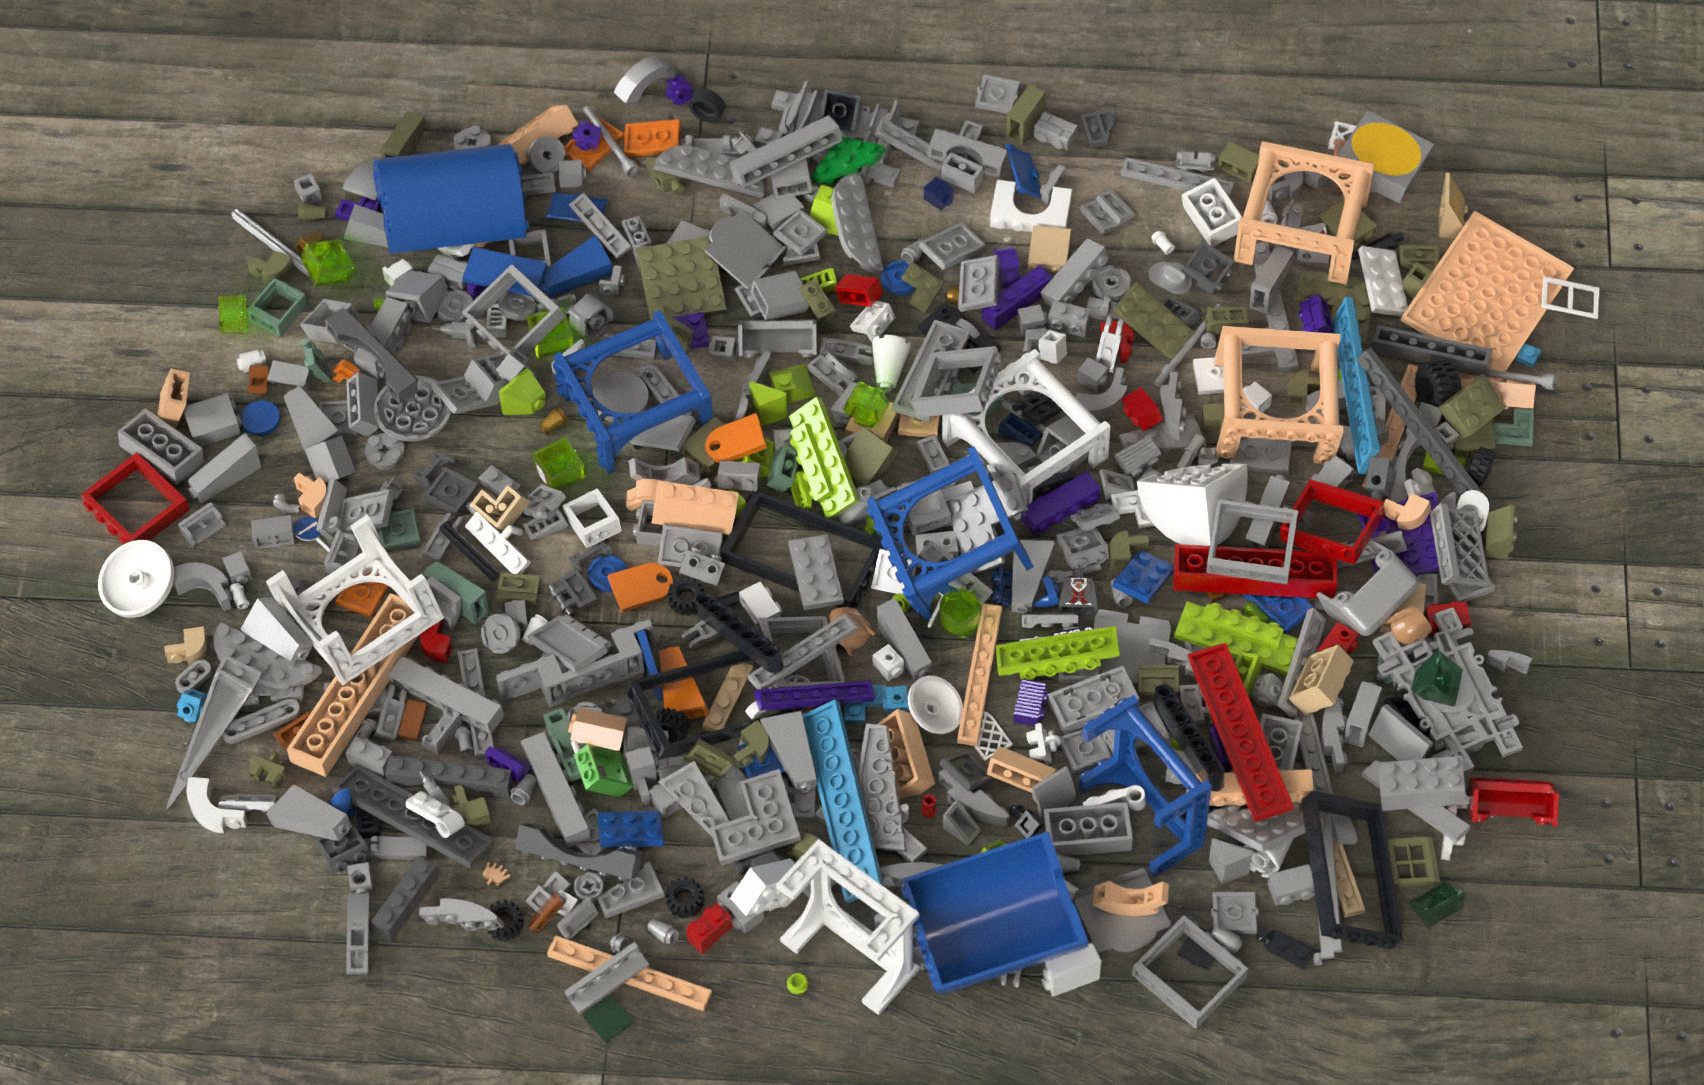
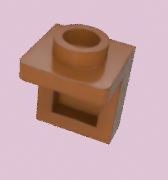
[247,365,270,395]

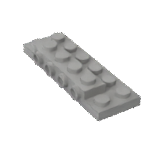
[892,320,971,422]

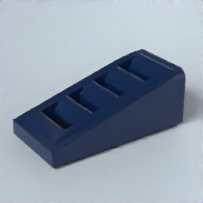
[997,413,1043,447]

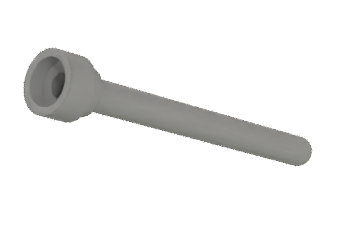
[583,106,639,176]
[1466,370,1557,390]

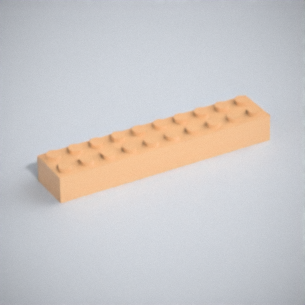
[287,593,419,777]

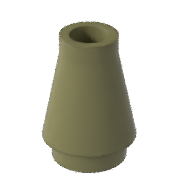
[298,203,325,221]

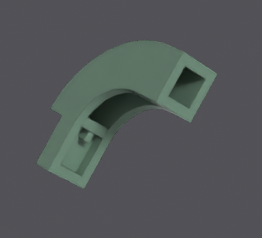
[543,708,582,782]

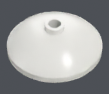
[908,676,963,734]

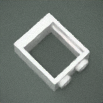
[562,488,622,548]

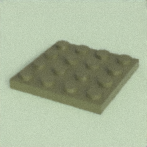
[636,236,726,320]

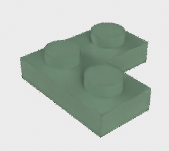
[1493,408,1534,447]

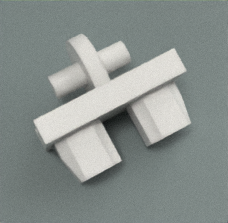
[1026,723,1062,765]

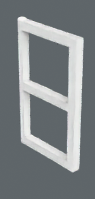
[1541,276,1599,319]

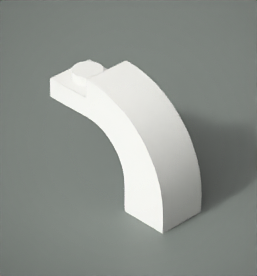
[187,777,247,834]

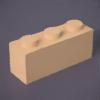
[987,746,1056,793]

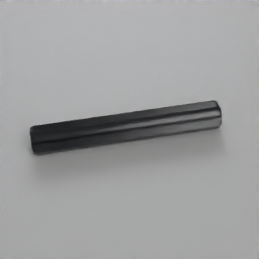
[439,522,500,581]

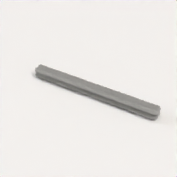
[231,209,315,277]

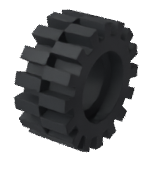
[1468,447,1496,485]
[668,576,704,616]
[655,707,692,741]
[665,877,704,918]
[487,900,524,941]

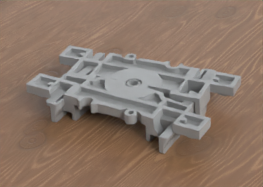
[754,81,919,188]
[1373,607,1523,774]

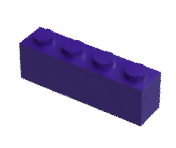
[982,265,1053,331]
[1021,472,1101,536]

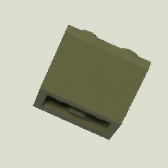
[1484,505,1518,560]

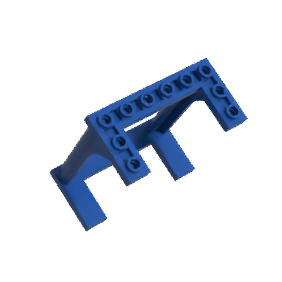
[553,310,713,474]
[866,446,1034,621]
[1079,695,1212,878]

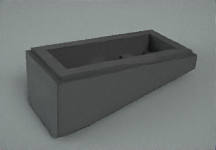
[1162,296,1200,329]

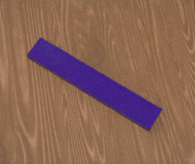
[754,681,876,711]

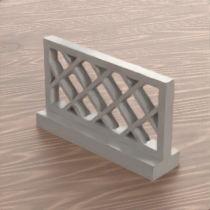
[1430,503,1489,587]

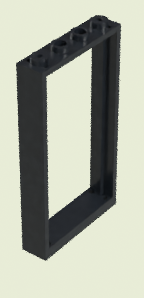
[720,491,885,608]
[625,651,794,760]
[1301,790,1403,949]

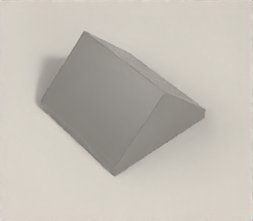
[305,436,356,484]
[1209,839,1253,885]

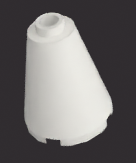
[872,335,911,391]
[1243,838,1294,877]

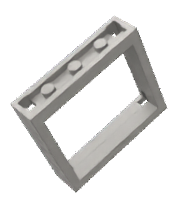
[462,264,565,359]
[911,346,1002,417]
[1207,499,1298,584]
[754,616,846,688]
[1132,916,1248,1029]

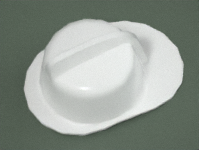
[1455,490,1489,535]

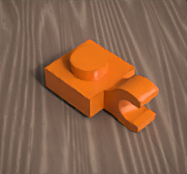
[332,359,360,383]

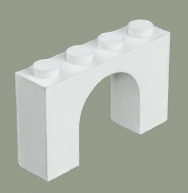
[990,180,1072,232]

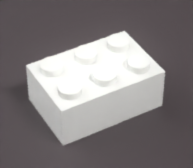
[1182,178,1242,247]
[731,858,795,916]

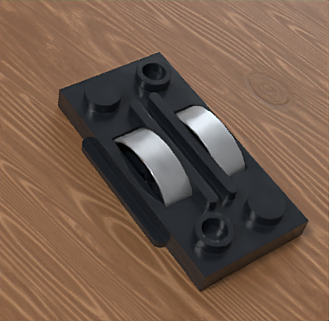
[918,303,1001,373]

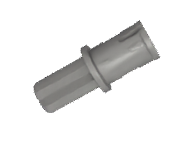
[1177,433,1206,468]

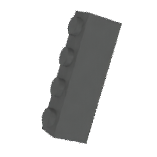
[371,856,438,942]

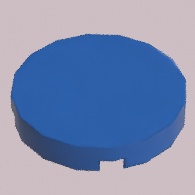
[881,260,916,295]
[241,400,280,436]
[588,555,627,592]

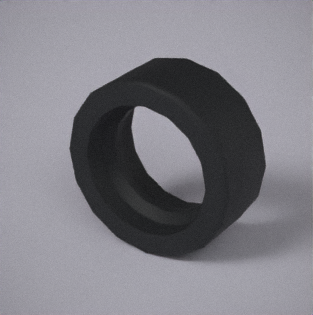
[688,88,726,123]

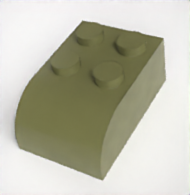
[1438,374,1506,440]

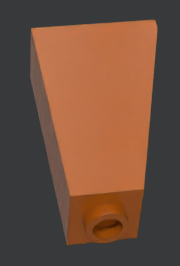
[659,646,710,719]

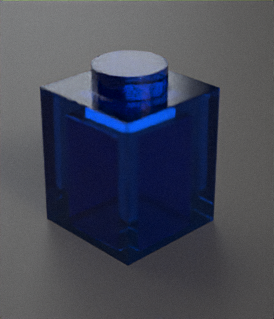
[924,177,954,211]

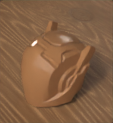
[1385,605,1432,646]
[829,607,876,656]

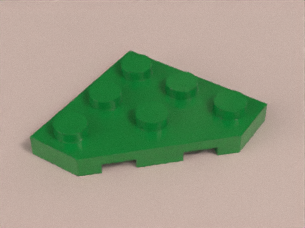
[810,136,886,185]

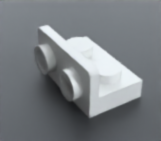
[850,301,896,342]

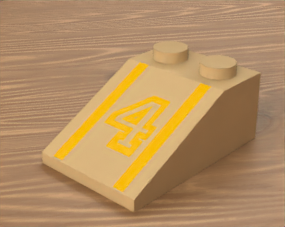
[1439,173,1468,239]

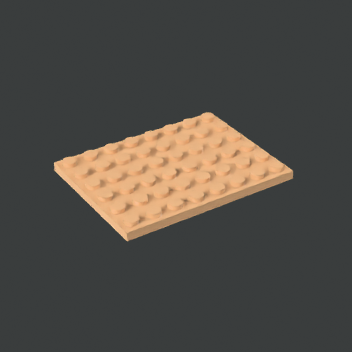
[1400,211,1574,372]

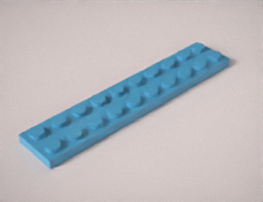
[1332,297,1381,474]
[802,700,884,903]

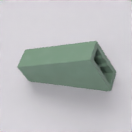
[422,561,489,625]

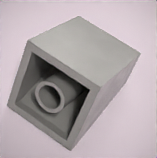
[385,270,448,323]
[1036,415,1089,474]

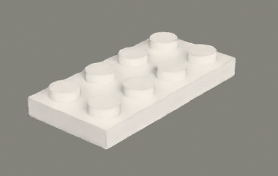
[1358,246,1408,317]

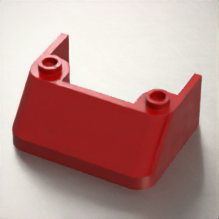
[1469,777,1559,827]

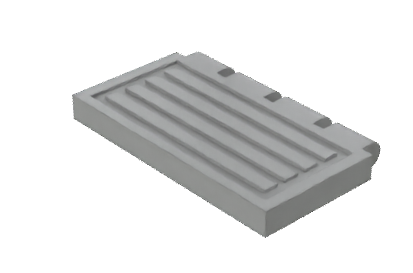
[527,614,611,673]

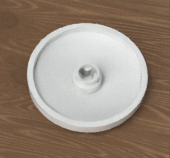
[98,540,174,618]

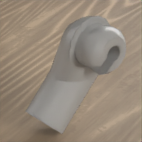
[273,494,301,514]

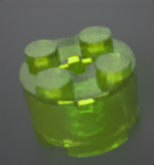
[219,295,247,334]
[843,382,889,428]
[940,589,980,637]

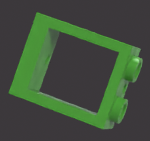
[574,744,634,797]

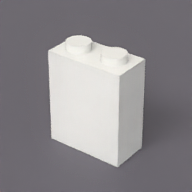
[1042,943,1101,997]

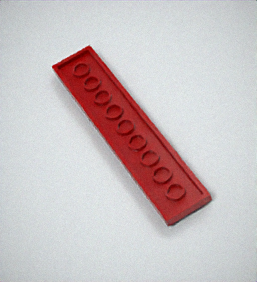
[1187,642,1294,822]

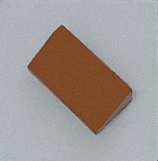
[273,711,310,750]
[528,892,566,933]

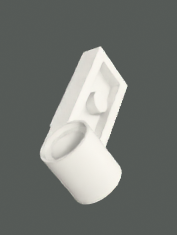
[1083,785,1146,811]
[406,791,464,838]

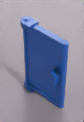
[1005,144,1042,199]
[546,192,608,222]

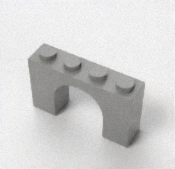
[1305,379,1389,461]

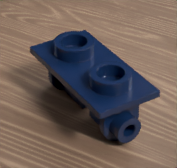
[991,564,1012,607]

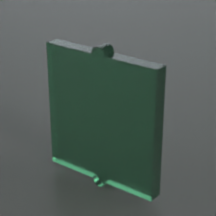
[583,995,634,1043]

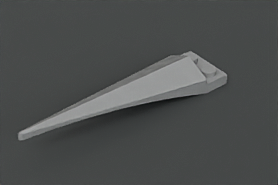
[166,654,262,810]

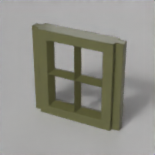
[1387,836,1440,888]

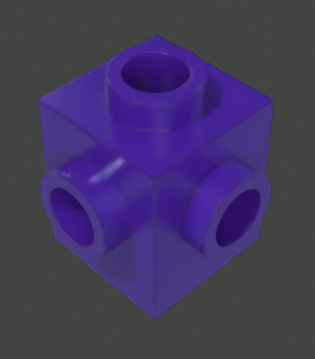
[665,75,693,105]
[573,122,602,151]

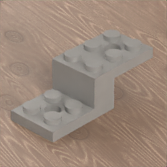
[432,353,538,414]

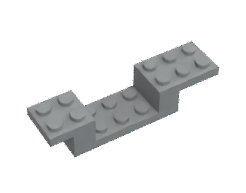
[496,619,654,708]

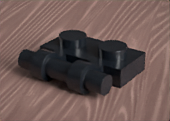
[1012,391,1062,427]

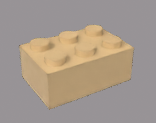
[1289,645,1354,715]

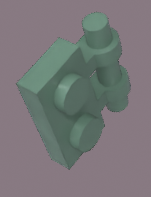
[301,338,332,384]

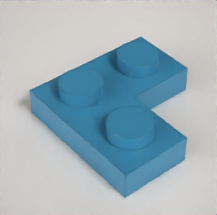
[844,685,886,724]

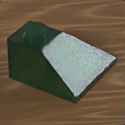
[1411,651,1463,706]

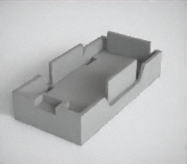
[1048,666,1140,735]

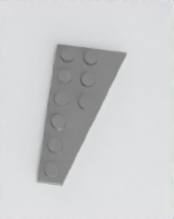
[857,724,907,852]

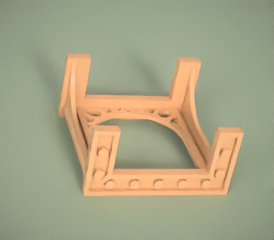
[1234,141,1374,285]
[1215,326,1343,465]

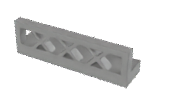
[564,942,650,1015]

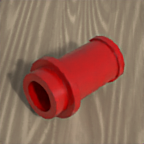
[921,795,937,818]

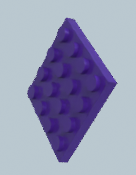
[1358,492,1439,576]

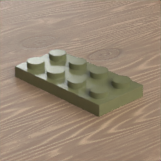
[1112,282,1194,361]

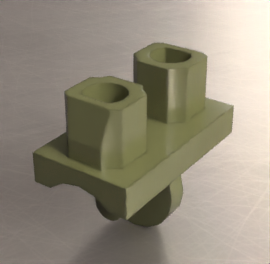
[248,752,288,787]

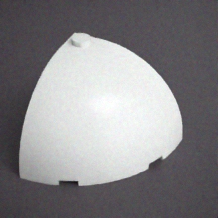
[1137,464,1248,546]

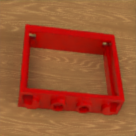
[81,452,189,545]
[1280,479,1384,565]

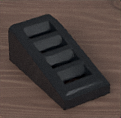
[357,806,381,839]

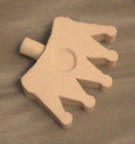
[483,862,510,886]

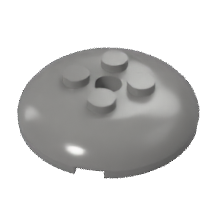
[374,375,452,442]

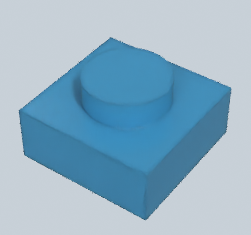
[1515,343,1541,368]

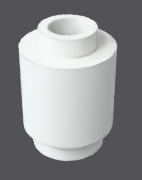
[237,350,267,373]

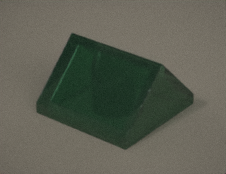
[1409,882,1466,928]

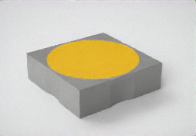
[1337,110,1434,204]

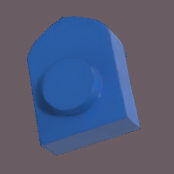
[1034,576,1060,608]
[329,788,357,817]

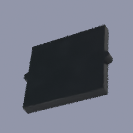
[1178,927,1218,971]

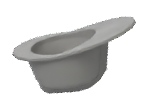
[1149,262,1192,294]

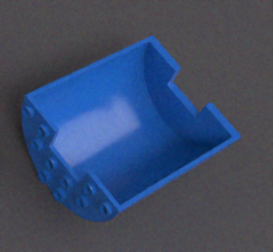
[373,144,529,254]
[901,831,1089,995]

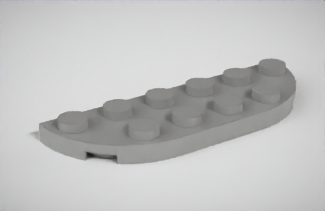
[653,145,764,199]
[831,173,884,274]
[214,623,322,689]

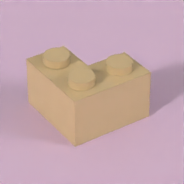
[470,485,531,531]

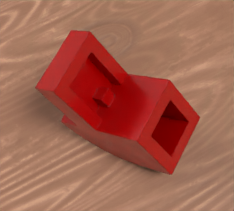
[1099,321,1134,363]
[419,620,453,664]

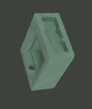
[247,278,307,337]

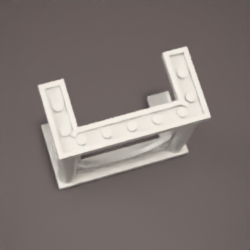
[942,349,1110,520]
[266,515,444,686]
[776,839,919,1015]

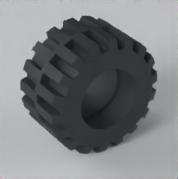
[1415,360,1462,407]

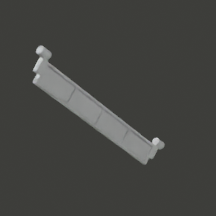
[1301,804,1343,966]

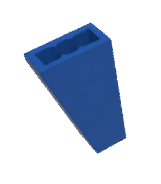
[540,236,612,299]

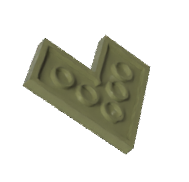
[1295,269,1372,347]

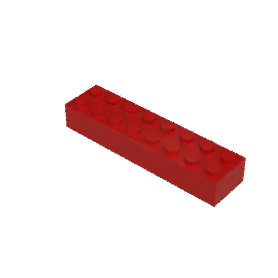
[1173,544,1337,599]

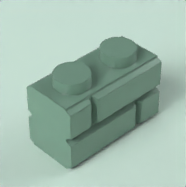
[766,444,798,493]

